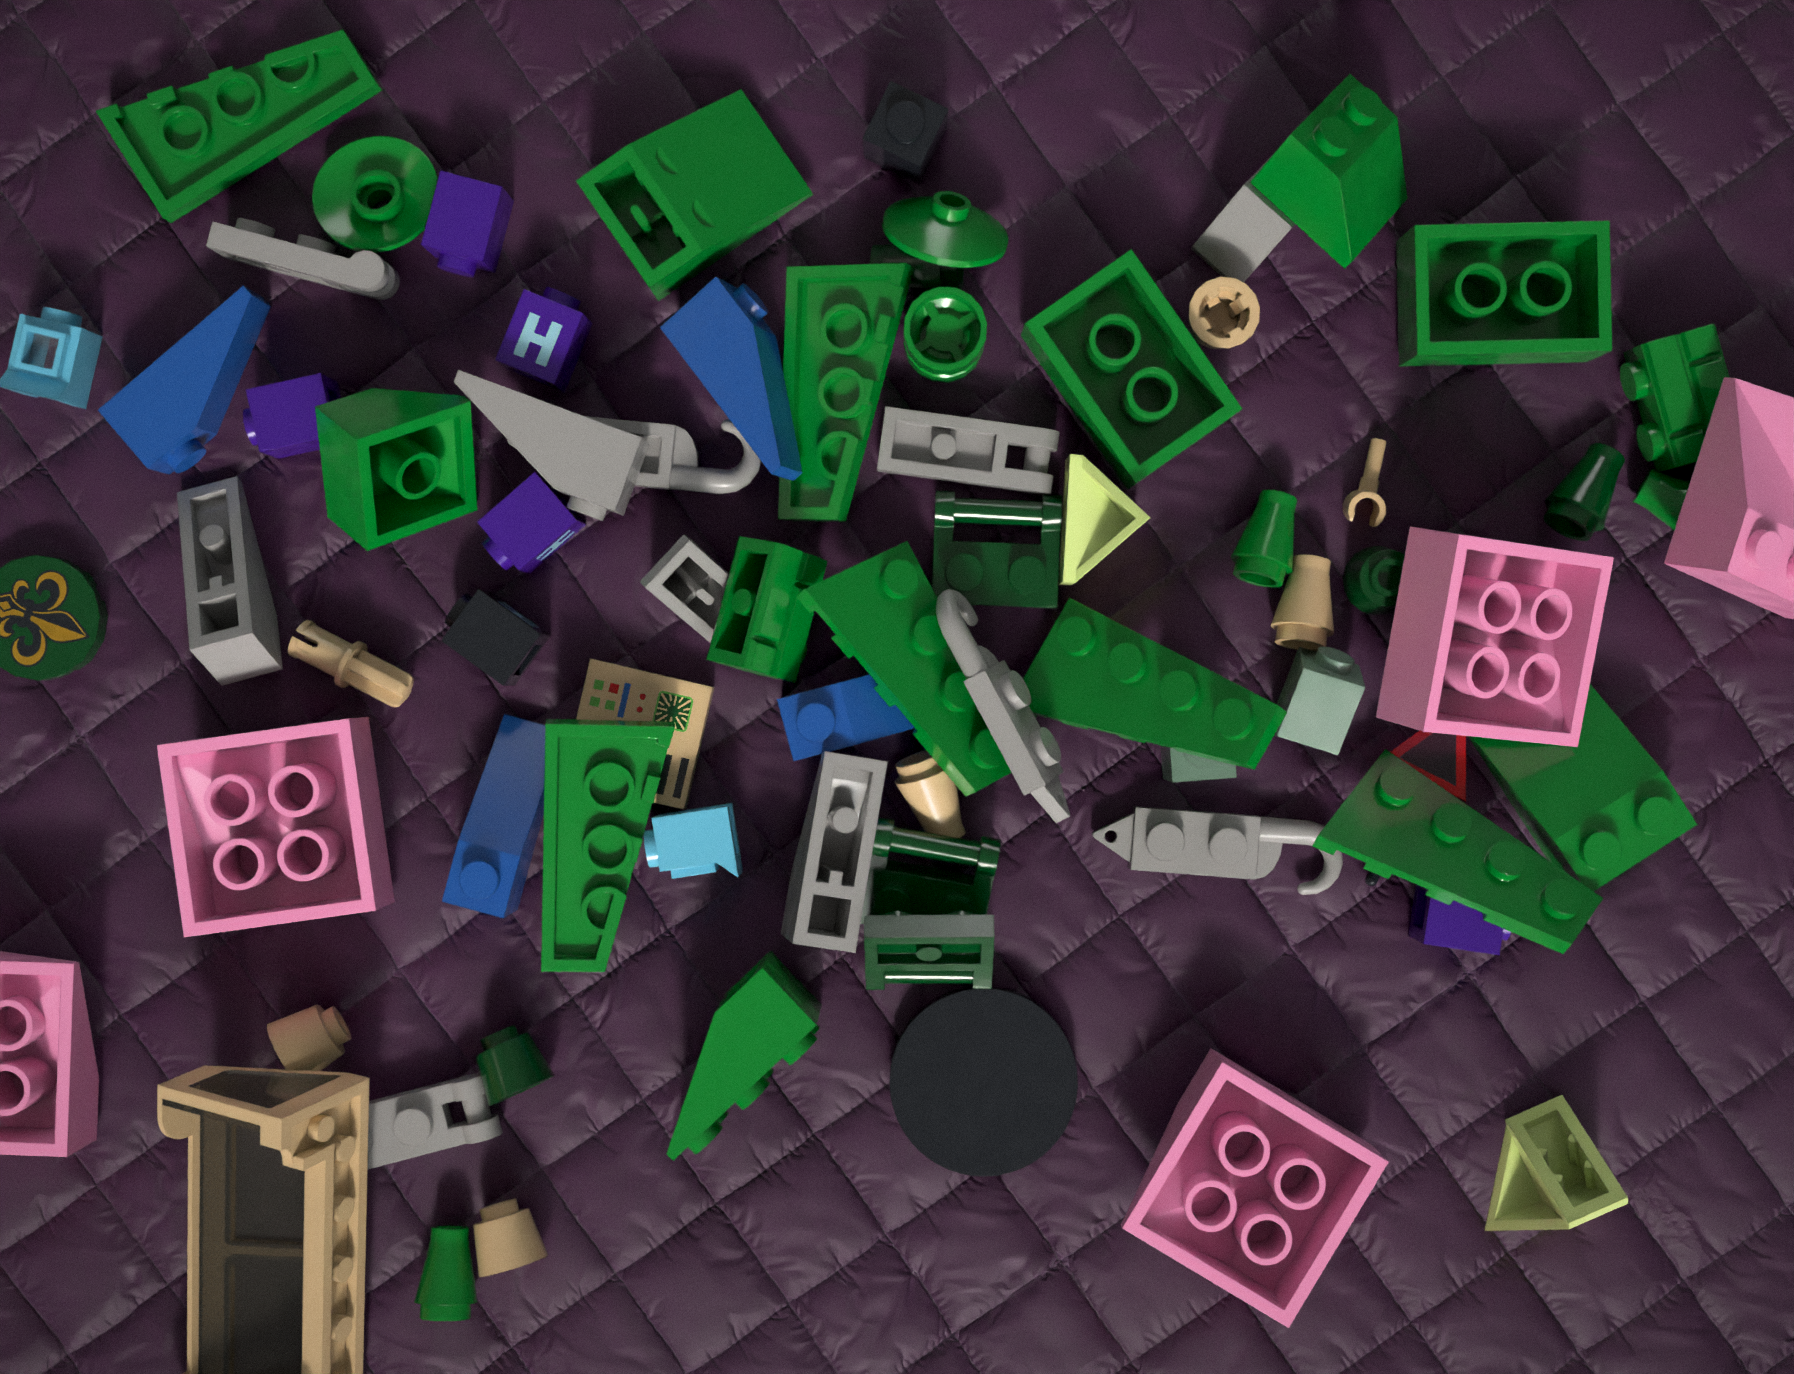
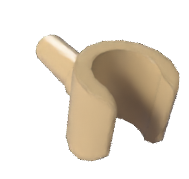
[1343,438,1386,527]

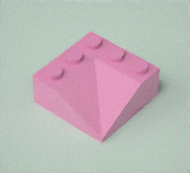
[1664,377,1794,619]
[1376,527,1614,747]
[157,717,395,937]
[0,951,99,1157]
[1121,1049,1389,1328]

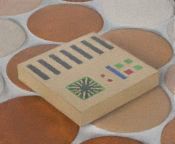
[576,659,715,809]

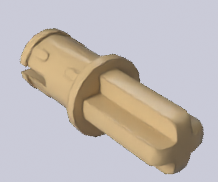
[288,620,414,707]

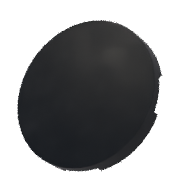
[890,987,1078,1177]

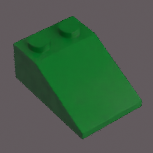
[1468,684,1698,891]

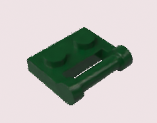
[932,491,1062,609]
[860,817,1001,925]
[864,911,995,990]

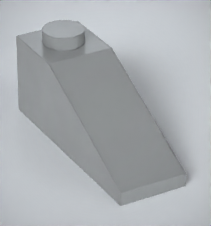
[454,370,650,521]
[177,476,283,686]
[781,751,887,953]

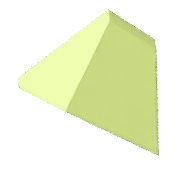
[1058,454,1151,586]
[1484,1095,1628,1231]

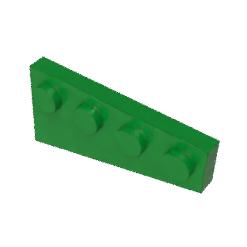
[96,30,382,223]
[778,263,914,522]
[796,541,1012,797]
[1023,598,1287,770]
[541,719,675,972]
[1312,749,1603,954]

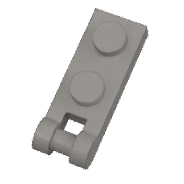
[206,218,400,300]
[877,406,1060,495]
[367,1072,503,1170]

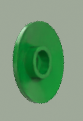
[312,136,438,253]
[882,191,1009,268]

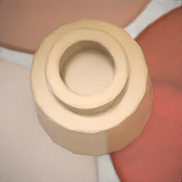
[1189,277,1260,349]
[267,1005,351,1085]
[473,1198,548,1277]

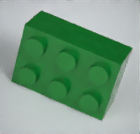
[1396,220,1612,366]
[1021,249,1242,490]

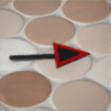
[1365,730,1466,886]

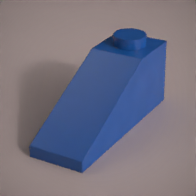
[660,277,803,481]
[98,286,271,475]
[777,674,915,761]
[442,714,545,918]

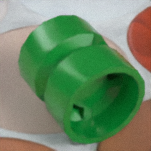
[904,287,987,383]

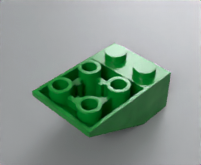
[576,89,813,301]
[666,951,822,1161]

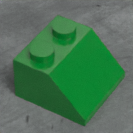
[1250,74,1408,269]
[315,388,477,551]

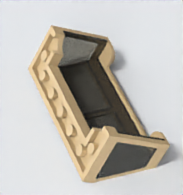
[157,1065,369,1374]

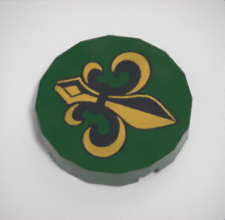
[0,555,108,680]

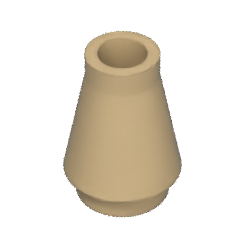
[1271,555,1334,651]
[895,750,966,838]

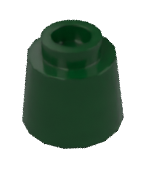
[1343,546,1405,615]
[476,1025,555,1106]

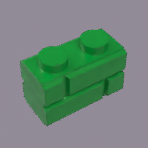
[1620,324,1730,472]
[706,536,828,683]

